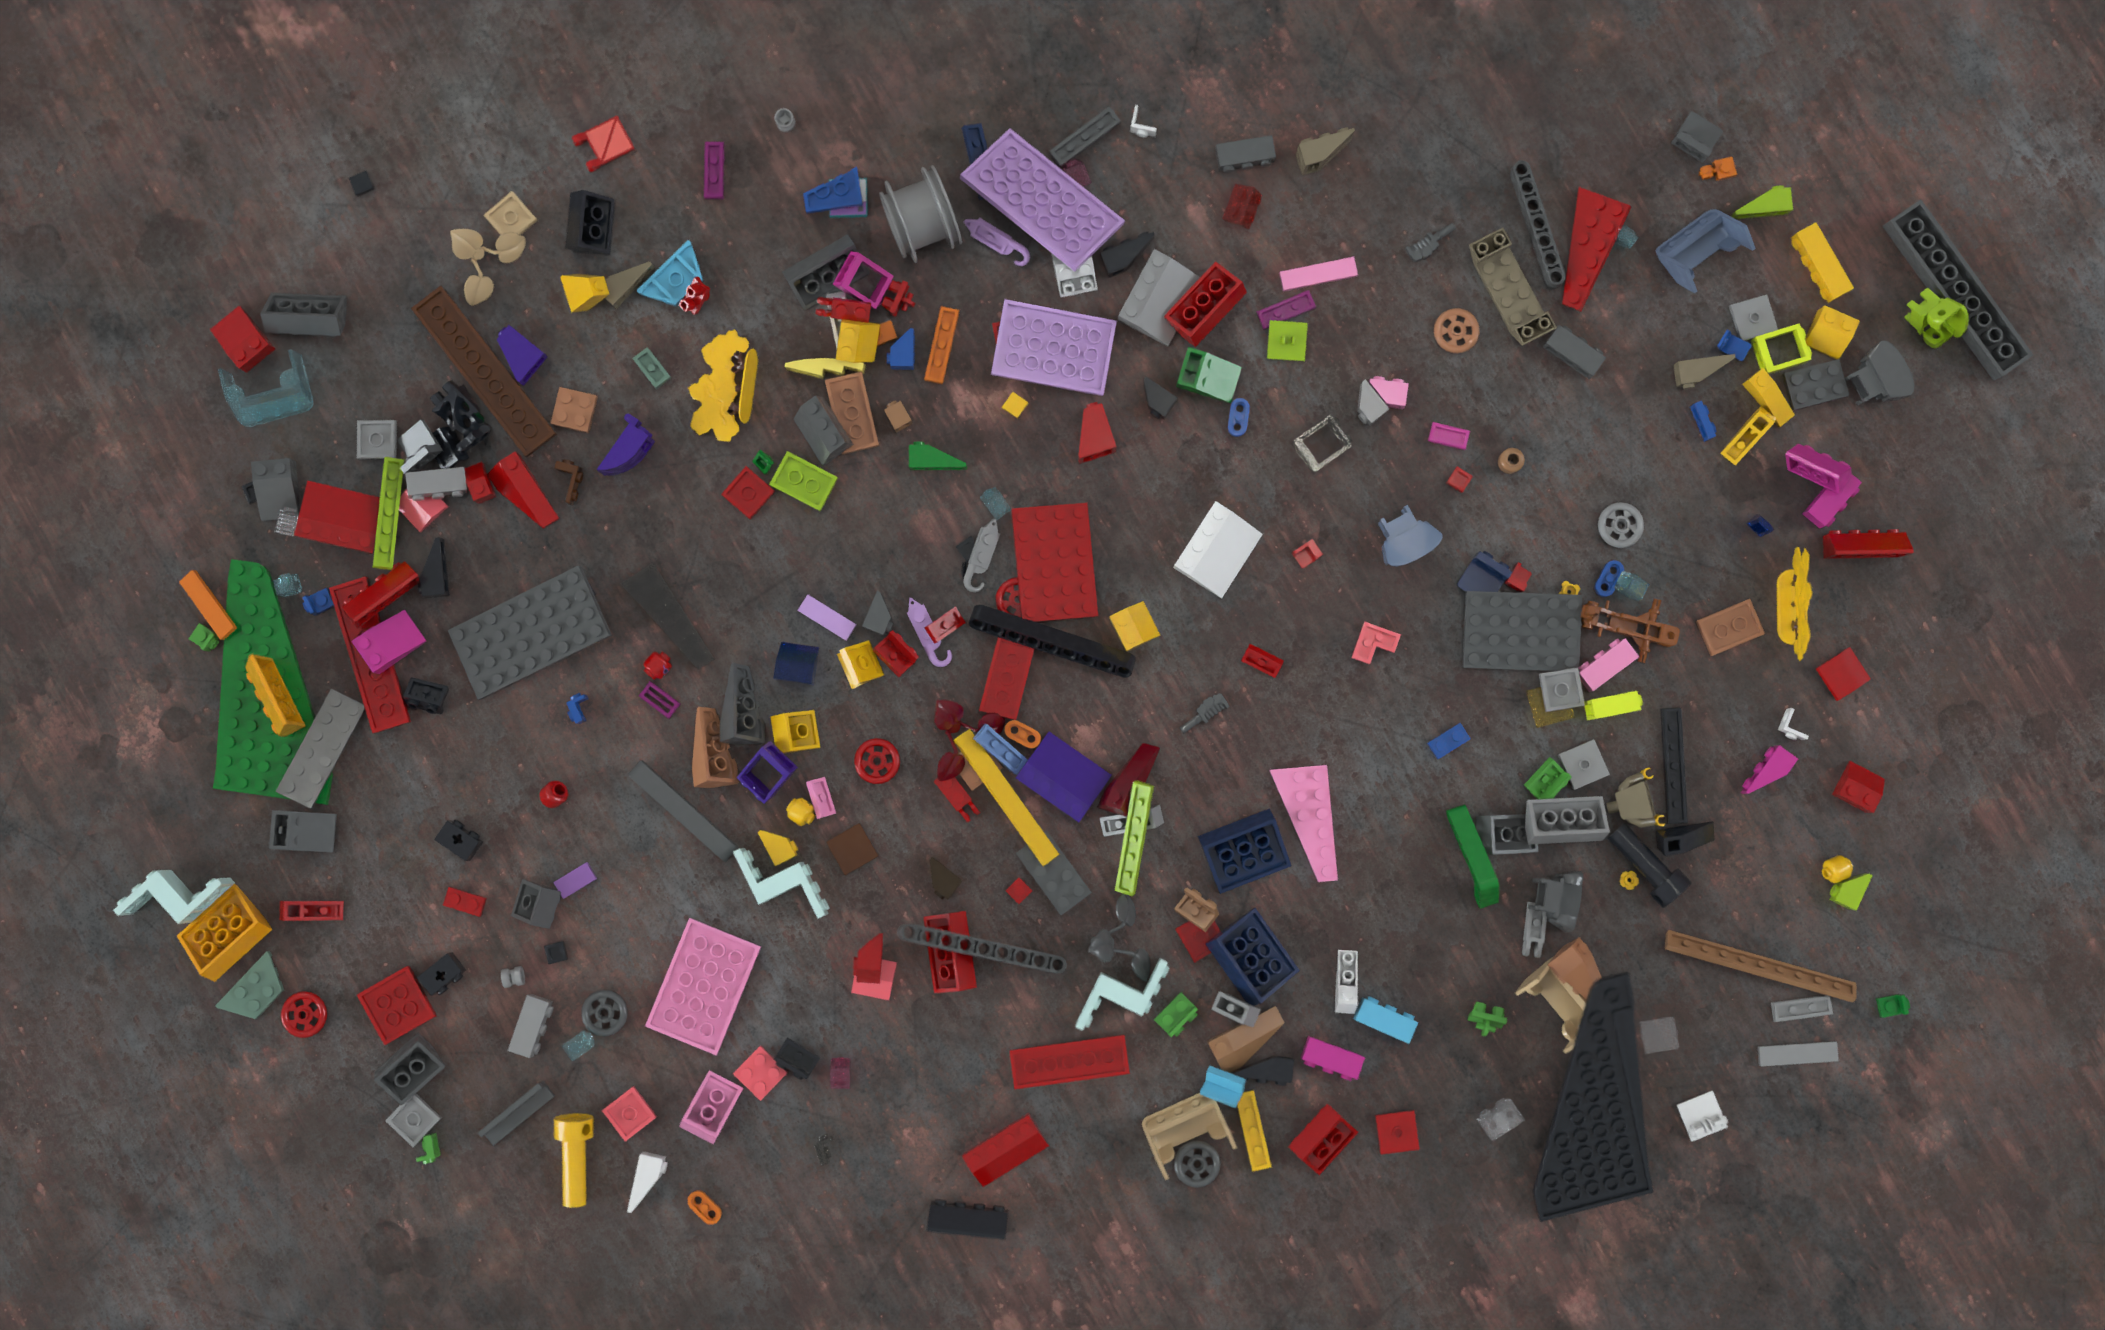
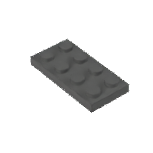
[1016,830,1092,915]

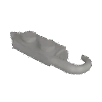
[964,519,1000,593]

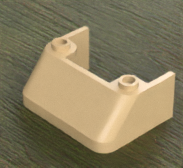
[1515,957,1586,1054]
[1142,1093,1237,1180]

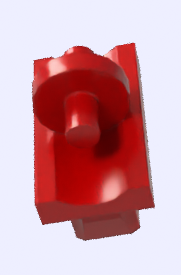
[679,276,710,315]
[882,280,915,317]

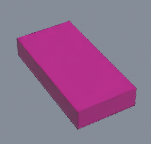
[1428,422,1470,450]

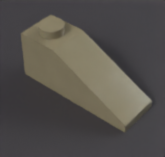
[605,261,655,309]
[1673,354,1736,389]

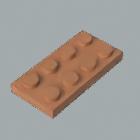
[825,371,879,455]

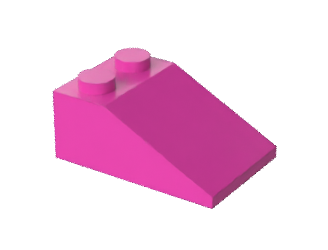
[351,610,427,674]

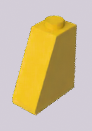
[561,274,609,313]

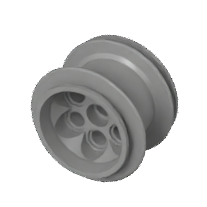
[879,165,962,263]

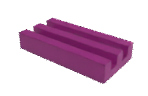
[639,681,681,719]

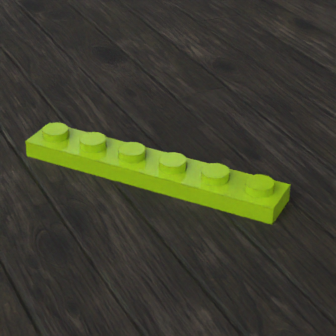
[372,457,404,570]
[1115,781,1154,896]

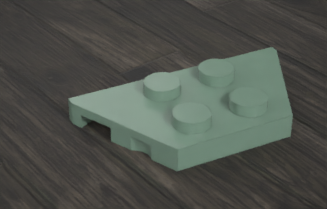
[215,951,284,1019]

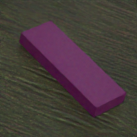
[704,142,724,199]
[1256,290,1316,330]

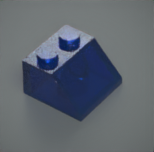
[773,642,819,685]

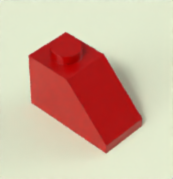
[464,461,497,504]

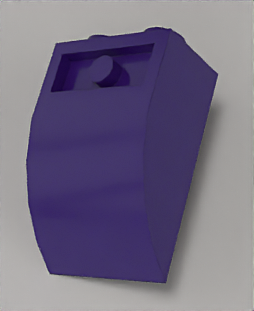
[597,414,655,476]

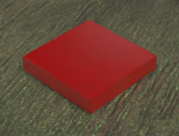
[721,466,775,520]
[1175,921,1221,963]

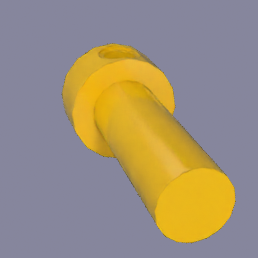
[554,1113,594,1208]

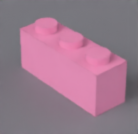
[1578,638,1639,692]

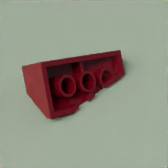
[1097,743,1160,817]

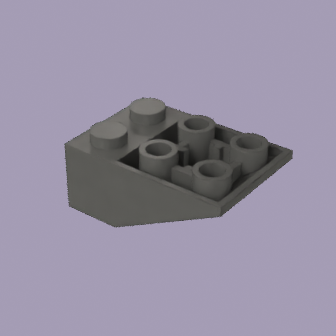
[269,810,337,852]

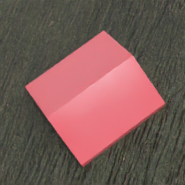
[399,490,449,532]
[851,959,897,1000]

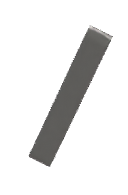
[1510,160,1565,289]
[628,760,739,862]

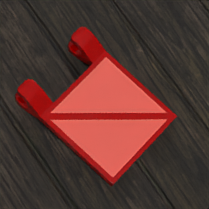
[572,116,635,172]

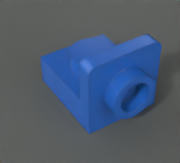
[303,588,334,615]

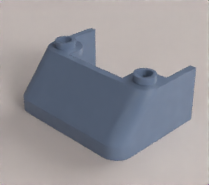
[1656,209,1756,293]

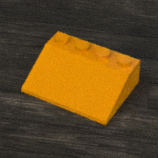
[245,654,305,737]
[177,884,272,982]

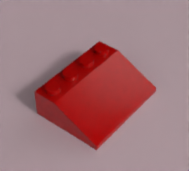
[294,480,380,554]

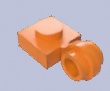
[1699,157,1737,181]

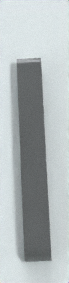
[897,924,1067,974]

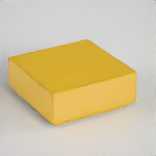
[1002,392,1028,419]

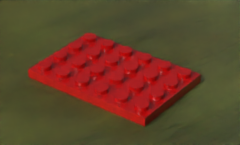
[1011,503,1098,622]

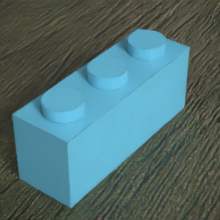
[1353,996,1418,1044]

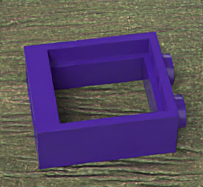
[736,741,798,804]

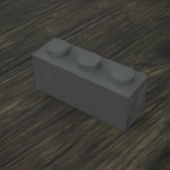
[1215,135,1276,173]
[1543,325,1606,379]

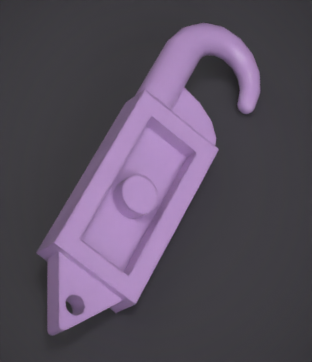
[964,218,1030,266]
[907,598,952,667]

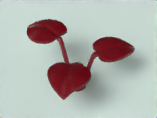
[934,700,1005,781]

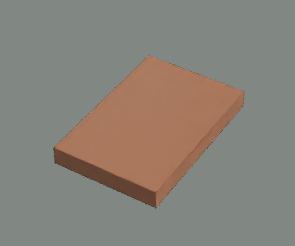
[1696,599,1765,656]

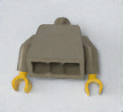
[1607,768,1665,828]

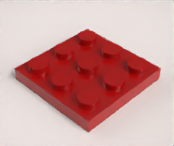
[357,966,437,1046]

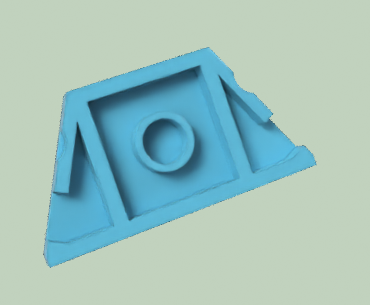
[636,240,703,306]

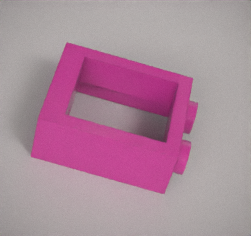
[833,251,894,309]

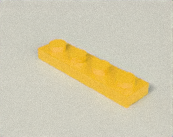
[1237,1090,1271,1171]

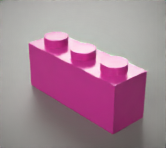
[1802,475,1862,528]
[1300,1036,1365,1081]

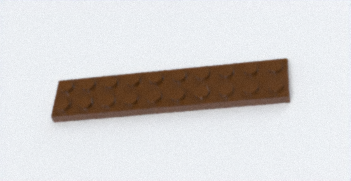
[411,286,557,457]

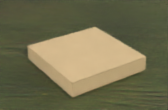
[484,191,538,235]

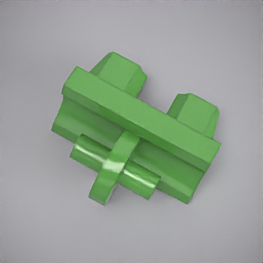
[1468,1002,1507,1036]

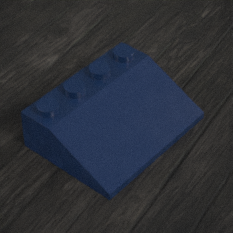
[1198,808,1291,894]
[1206,908,1300,1006]

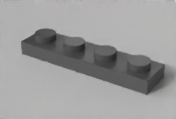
[1049,106,1121,168]

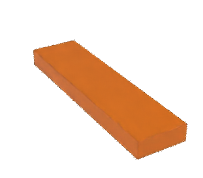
[924,306,960,385]
[179,570,237,640]

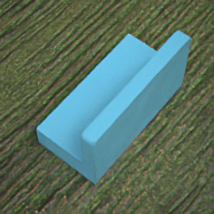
[1200,1066,1246,1108]

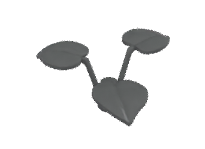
[1088,893,1151,982]

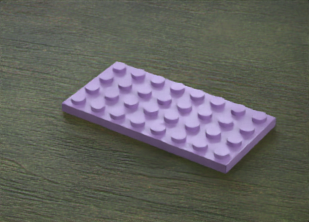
[960,129,1125,272]

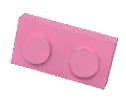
[806,777,836,819]

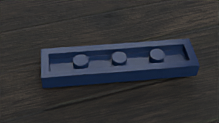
[962,123,987,200]

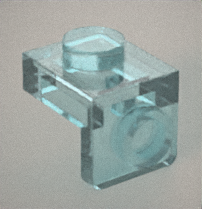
[980,487,1011,521]
[562,1030,595,1062]

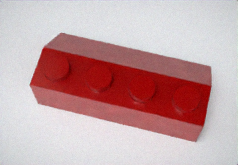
[1164,261,1247,347]
[1823,529,1914,559]
[342,561,420,628]
[923,911,977,993]
[962,1112,1049,1187]

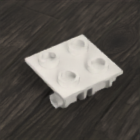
[1677,1091,1728,1142]

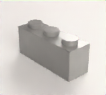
[405,467,467,501]
[508,994,554,1058]

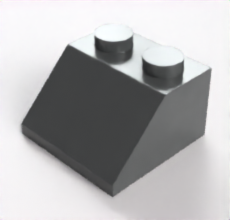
[511,879,561,929]

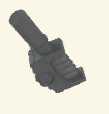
[1405,223,1456,263]
[1179,693,1230,734]

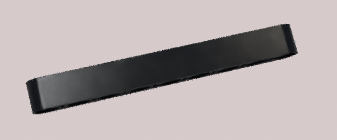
[969,605,1136,678]

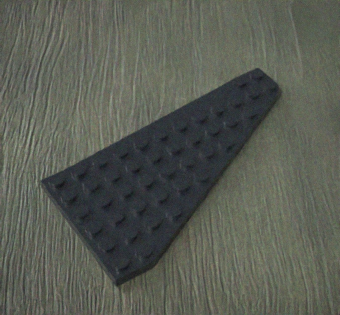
[1532,971,1654,1222]

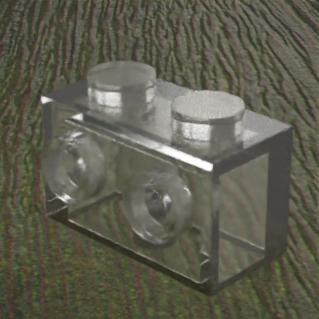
[1476,1098,1525,1142]

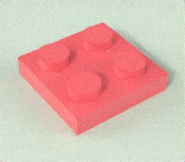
[733,1045,788,1101]
[602,1086,657,1142]

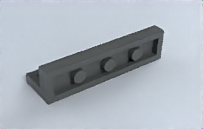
[478,1081,555,1146]

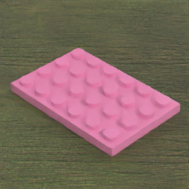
[645,918,761,1055]

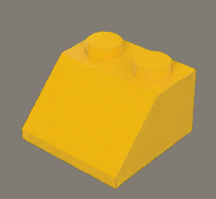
[1805,305,1860,359]
[835,319,880,363]
[1109,601,1160,652]
[770,710,820,754]

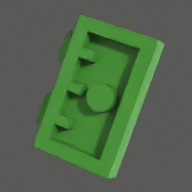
[1154,992,1198,1037]

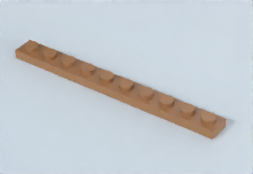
[1665,930,1856,1002]

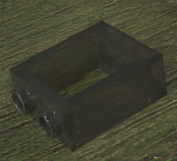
[1291,414,1353,475]

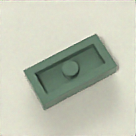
[632,347,671,389]

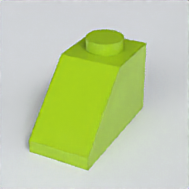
[1829,873,1873,911]

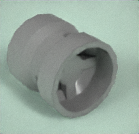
[774,108,795,132]
[501,966,525,988]

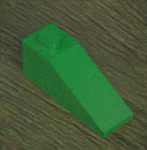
[909,441,967,470]

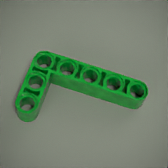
[1446,804,1499,909]

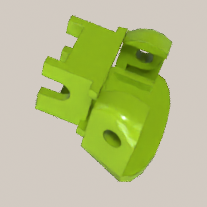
[1904,287,1969,349]

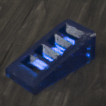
[1747,514,1774,537]

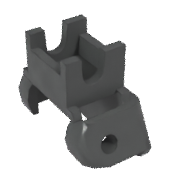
[1845,341,1915,406]
[1528,871,1583,932]

